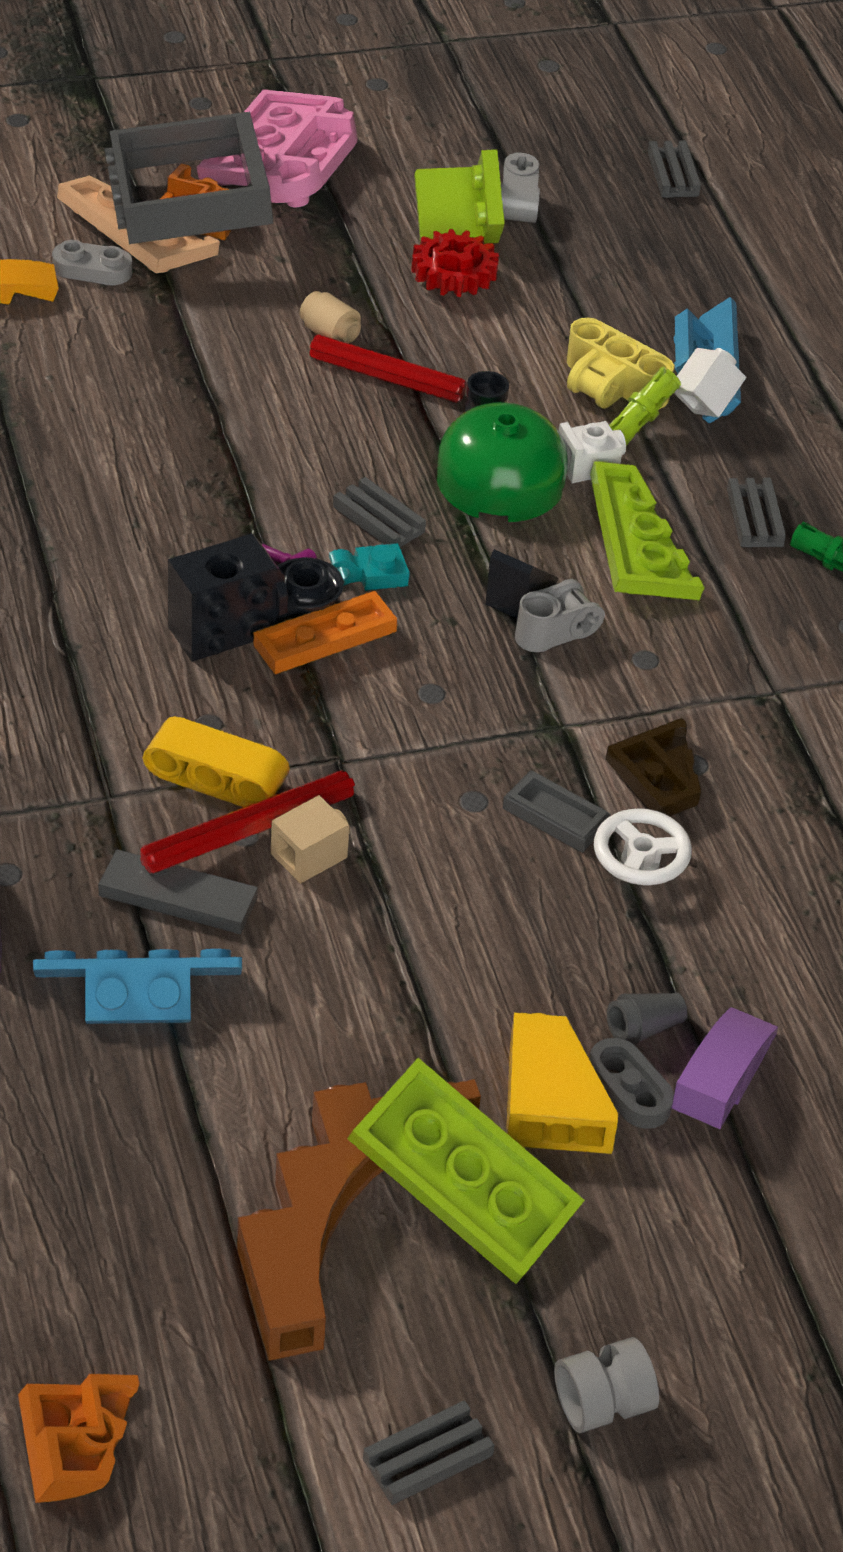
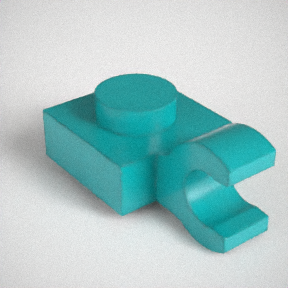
[329,543,410,591]

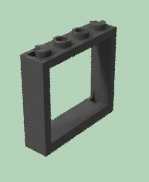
[105,111,274,244]

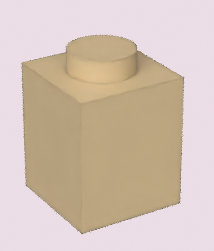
[271,795,350,884]

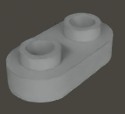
[52,240,132,285]

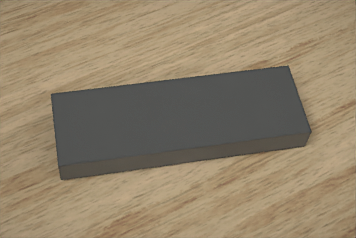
[98,849,258,934]

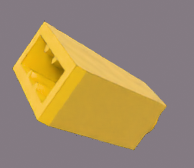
[506,1012,618,1154]

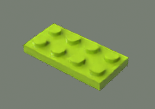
[347,1058,585,1284]

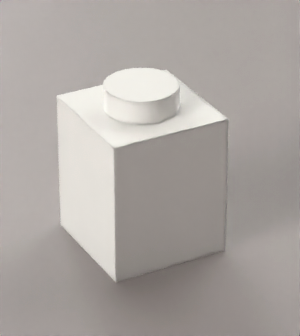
[674,348,747,418]

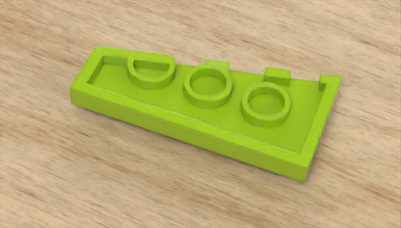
[590,461,705,601]

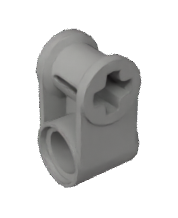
[501,153,540,223]
[515,579,605,652]

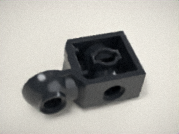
[168,533,344,662]

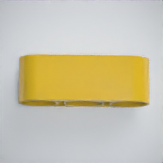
[142,716,290,807]

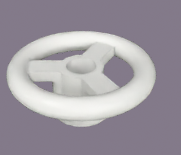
[594,809,692,885]

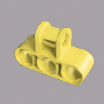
[567,318,674,409]

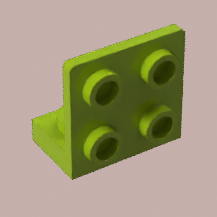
[414,150,505,243]

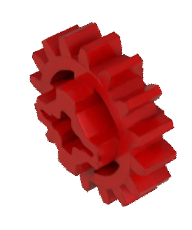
[411,229,499,297]

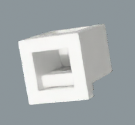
[559,421,626,483]

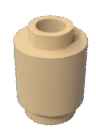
[300,291,361,343]

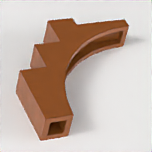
[237,1079,481,1361]

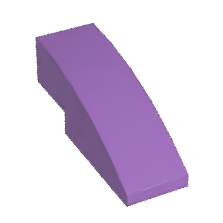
[672,1007,778,1129]

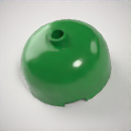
[437,402,568,522]

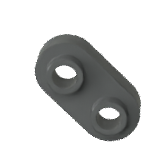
[589,1038,674,1129]

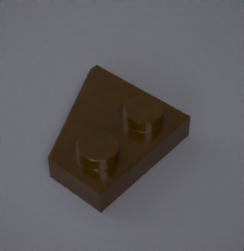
[605,718,701,817]

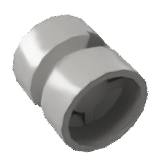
[554,1337,659,1433]

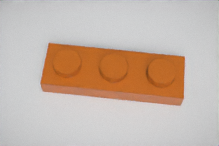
[253,591,397,674]

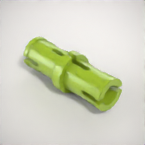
[609,367,681,446]

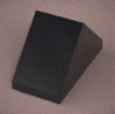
[485,549,559,618]

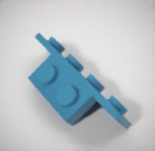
[673,297,741,423]
[33,949,242,1024]

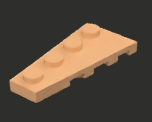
[57,175,220,274]

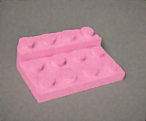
[197,89,358,208]

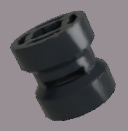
[465,371,509,412]

